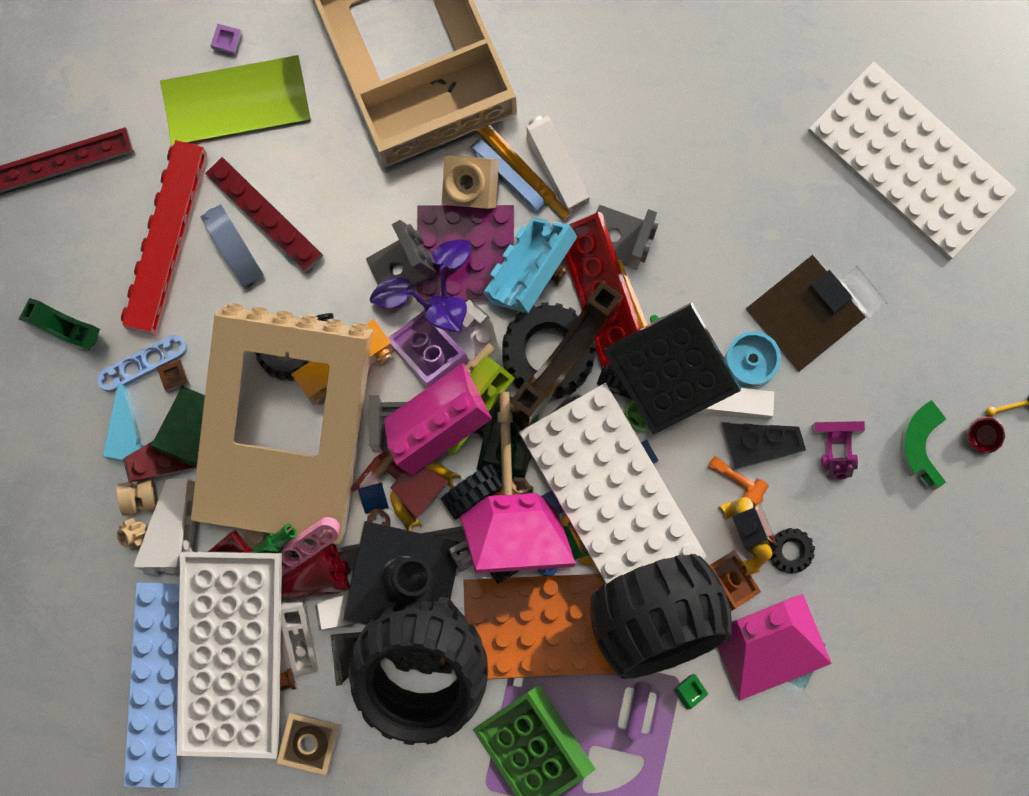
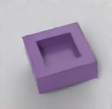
[211,23,242,55]

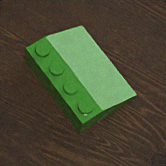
[473,684,596,796]

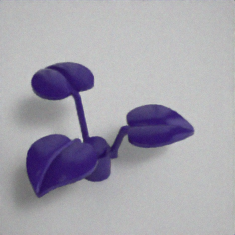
[370,240,471,333]

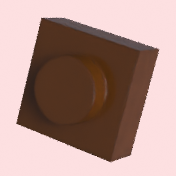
[157,360,190,392]

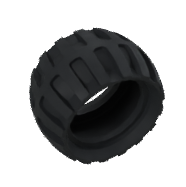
[590,554,732,679]
[349,599,488,745]

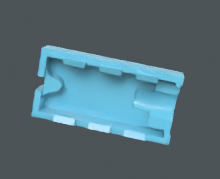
[483,217,577,313]

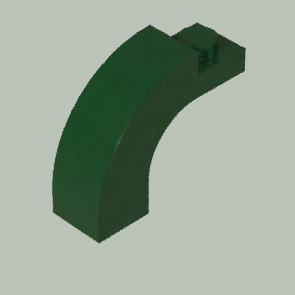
[18,298,100,352]

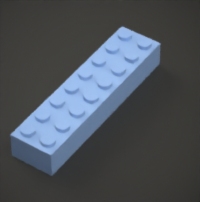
[124,582,181,788]

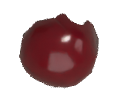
[967,416,1005,454]

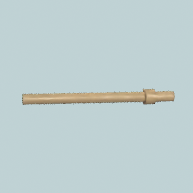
[497,392,513,495]

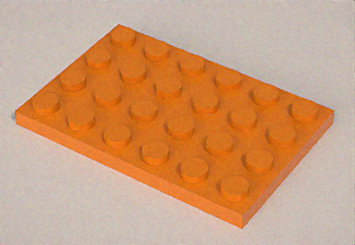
[463,574,617,679]

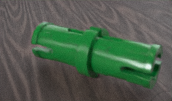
[252,524,297,553]

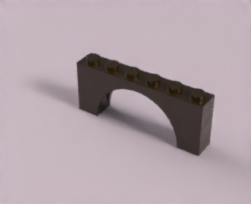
[510,281,623,425]

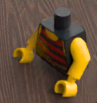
[718,497,779,576]

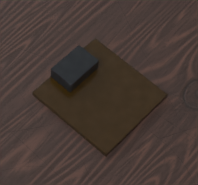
[746,255,866,372]

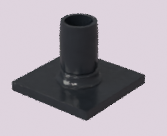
[603,302,741,435]
[343,521,461,625]

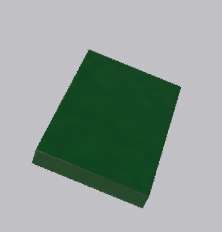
[151,386,205,468]

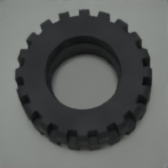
[502,302,596,399]

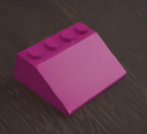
[384,363,492,476]

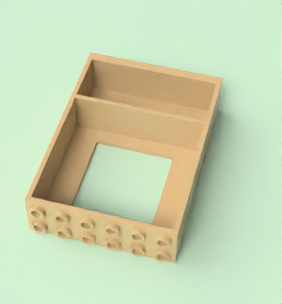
[312,0,517,168]
[191,303,374,544]

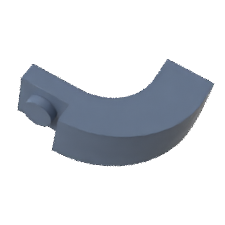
[200,204,264,287]

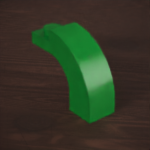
[900,400,946,490]

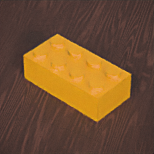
[292,319,394,405]

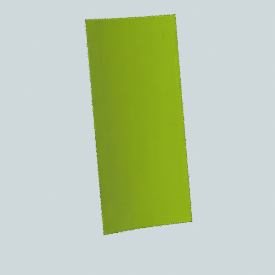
[160,55,310,145]

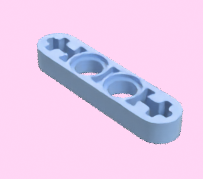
[470,138,545,212]
[97,335,187,392]

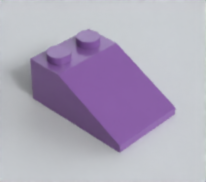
[388,310,469,388]

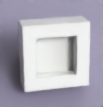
[463,300,490,328]

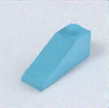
[103,384,143,462]

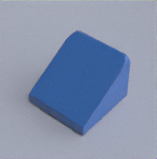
[358,483,389,514]

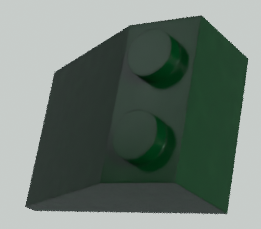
[476,396,543,479]

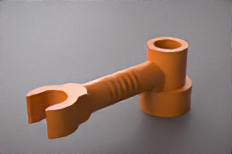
[708,456,769,506]

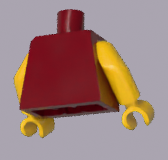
[386,461,462,531]

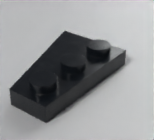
[721,422,806,470]

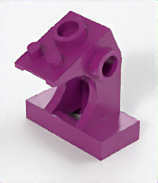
[812,421,865,480]

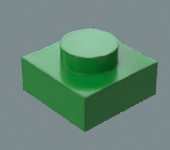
[673,674,709,710]

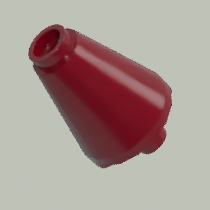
[281,543,351,599]

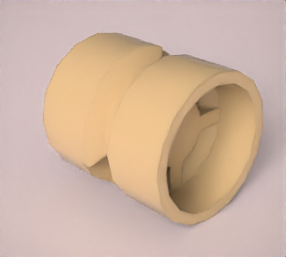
[116,478,158,516]

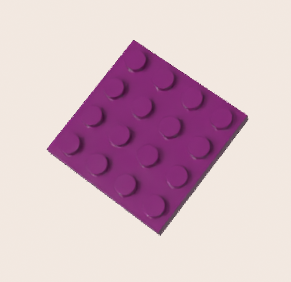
[417,205,514,302]

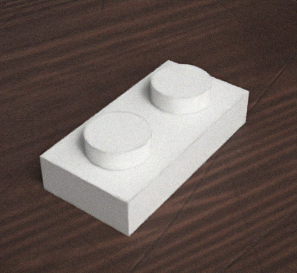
[469,322,504,368]

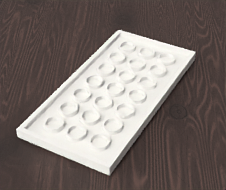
[808,61,1017,260]
[519,383,707,584]
[177,552,282,759]

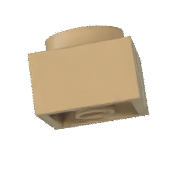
[441,155,499,209]
[277,713,341,776]

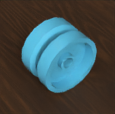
[724,331,781,389]

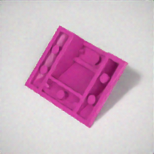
[460,493,575,573]
[717,594,832,701]

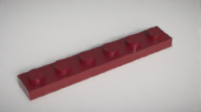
[0,127,134,193]
[205,157,323,272]

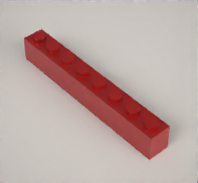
[121,140,207,336]

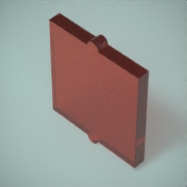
[350,451,388,492]

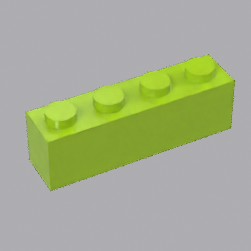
[447,354,515,456]

